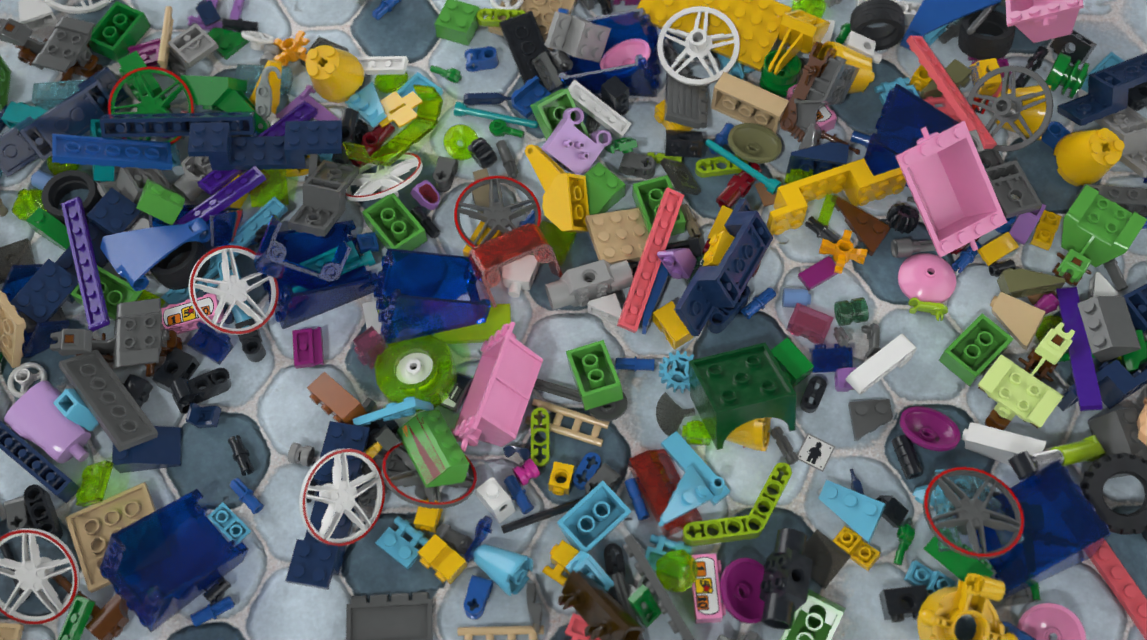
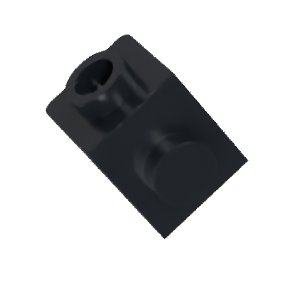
[876,495,909,528]

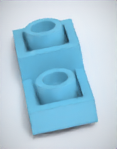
[207,502,251,546]
[904,560,956,594]

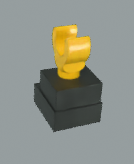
[365,425,400,458]

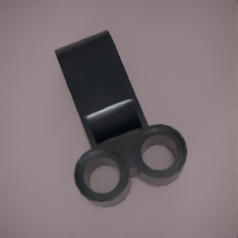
[170,368,231,414]

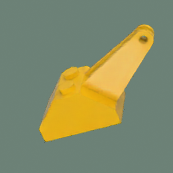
[768,9,831,75]
[525,144,589,233]

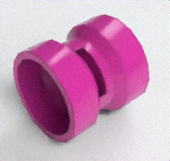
[512,458,540,486]

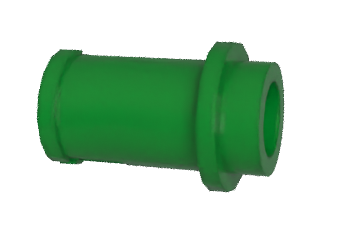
[835,23,850,45]

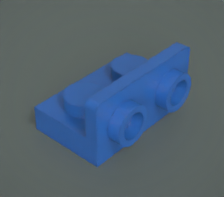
[511,76,552,119]

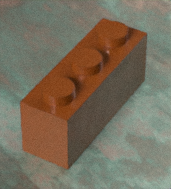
[307,372,367,425]

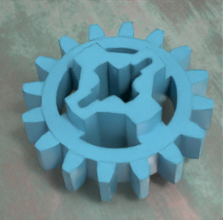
[659,350,694,393]

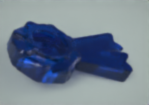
[464,515,493,562]

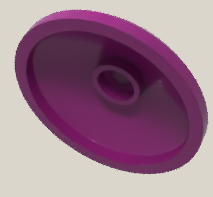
[900,406,961,452]
[720,558,764,624]

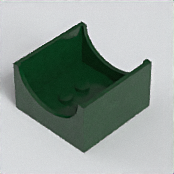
[689,343,796,450]

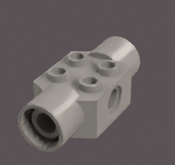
[172,135,240,204]
[545,259,633,310]

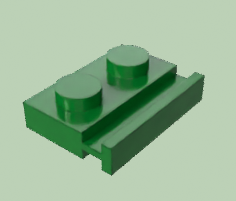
[604,136,638,154]

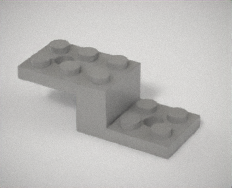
[1095,106,1147,178]

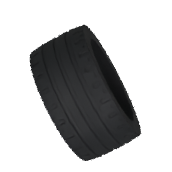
[850,0,905,51]
[958,10,1015,60]
[41,170,102,226]
[150,241,210,290]

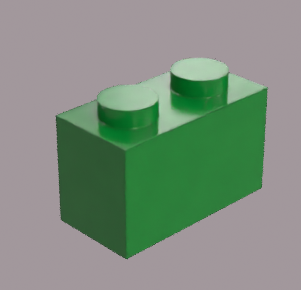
[770,337,814,387]

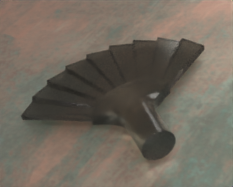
[656,392,695,437]

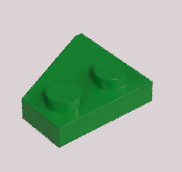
[207,27,250,60]

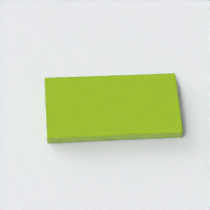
[433,304,511,345]

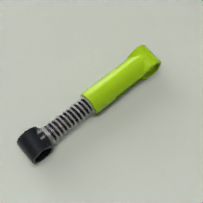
[1008,435,1106,480]

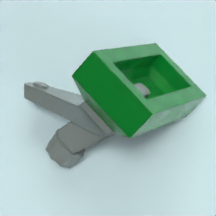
[627,576,662,628]

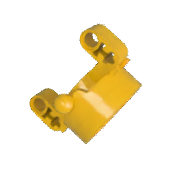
[917,573,1018,640]

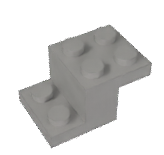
[544,11,611,62]
[168,23,219,70]
[97,167,172,205]

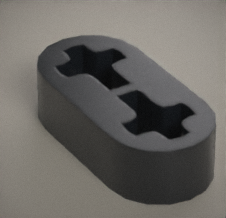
[800,376,827,413]
[604,543,625,581]

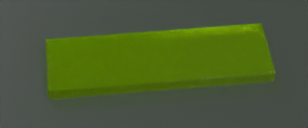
[818,194,837,226]

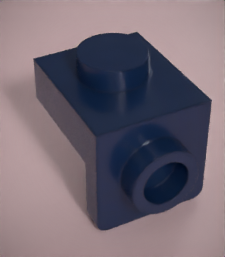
[195,0,221,27]
[186,403,222,428]

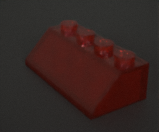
[628,449,703,538]

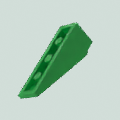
[26,207,70,251]

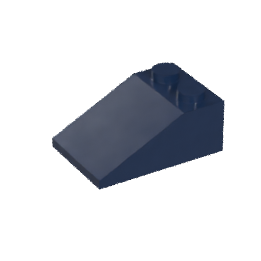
[786,142,849,178]
[112,426,182,473]

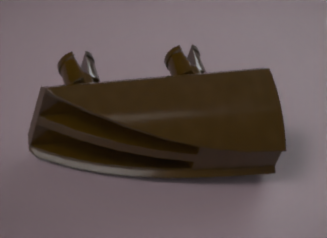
[558,571,645,640]

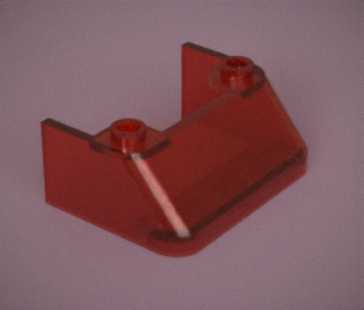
[468,223,563,308]

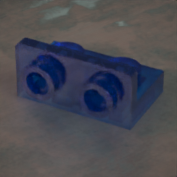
[187,322,234,365]
[809,343,853,373]

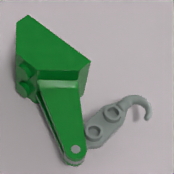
[180,66,281,133]

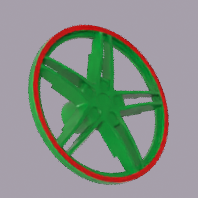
[108,67,195,146]

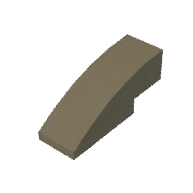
[472,168,489,222]

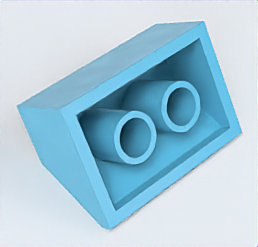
[557,481,632,553]

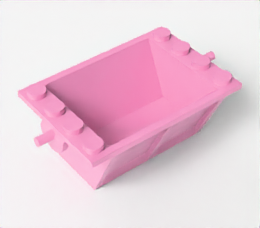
[1006,0,1084,43]
[895,121,1007,257]
[451,322,543,452]

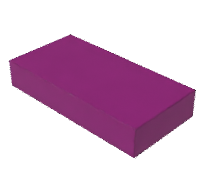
[798,256,839,291]

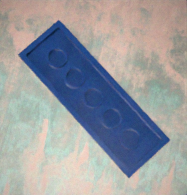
[52,134,173,170]

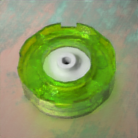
[374,331,457,412]

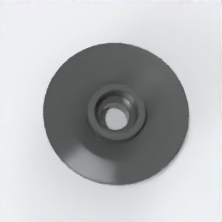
[589,392,628,421]

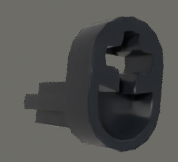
[665,236,702,261]

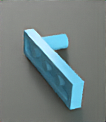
[661,431,730,506]

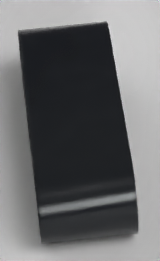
[24,484,63,543]

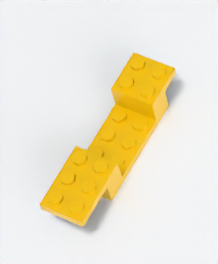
[767,158,906,235]

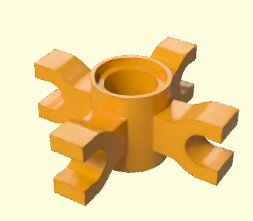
[273,30,310,70]
[819,230,868,274]

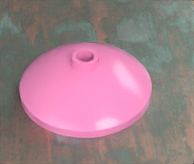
[600,39,651,77]
[898,253,956,303]
[1017,603,1086,640]

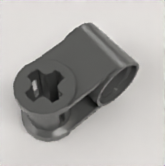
[619,152,655,179]
[433,156,459,192]
[585,463,622,496]
[4,496,34,537]

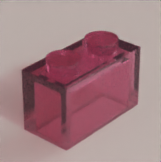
[786,303,834,345]
[353,326,390,369]

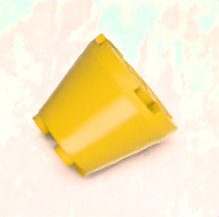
[818,41,875,94]
[306,45,364,103]
[996,85,1051,141]
[1054,128,1125,186]
[726,417,772,451]

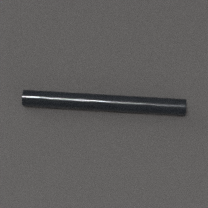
[501,499,580,534]

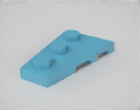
[345,82,387,127]
[818,480,886,544]

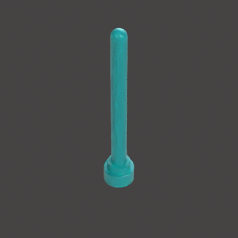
[454,102,539,128]
[705,139,782,195]
[289,250,376,296]

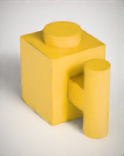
[542,540,580,586]

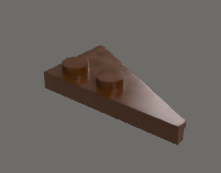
[832,195,891,256]

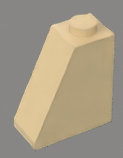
[990,292,1046,350]

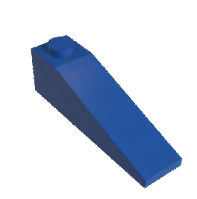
[642,262,671,334]

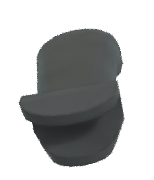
[861,323,881,358]
[436,524,473,554]

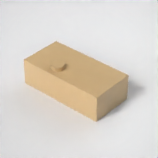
[711,72,789,135]

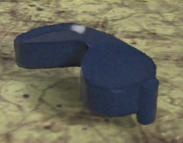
[503,445,531,460]

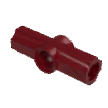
[349,123,395,168]
[716,162,762,208]

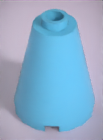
[473,544,534,596]

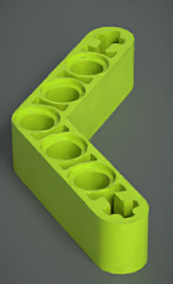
[682,462,792,546]

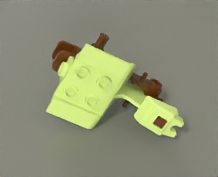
[977,322,1075,430]

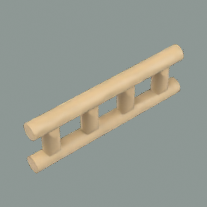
[157,6,174,76]
[525,398,610,447]
[457,625,544,640]

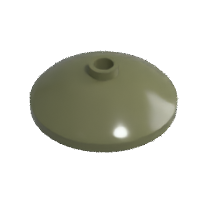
[728,123,782,164]

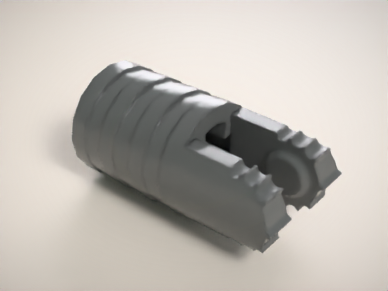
[548,49,573,73]

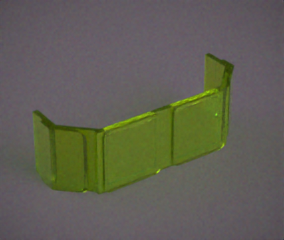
[343,84,443,166]

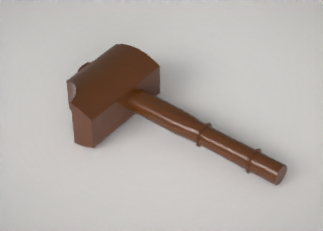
[51,574,130,640]

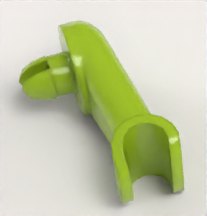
[908,298,948,321]

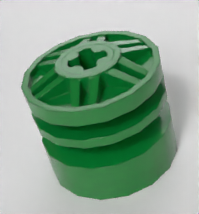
[759,50,802,98]
[1045,52,1090,99]

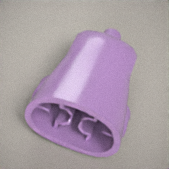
[4,381,91,464]

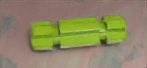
[647,152,682,165]

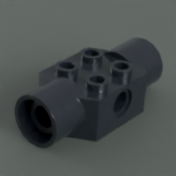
[759,528,813,630]

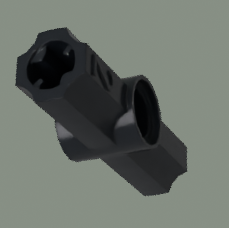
[332,108,359,164]

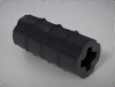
[891,435,924,479]

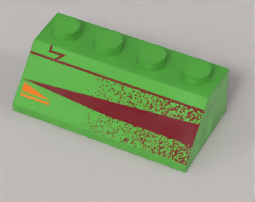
[397,410,469,488]

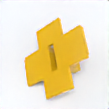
[379,91,423,129]

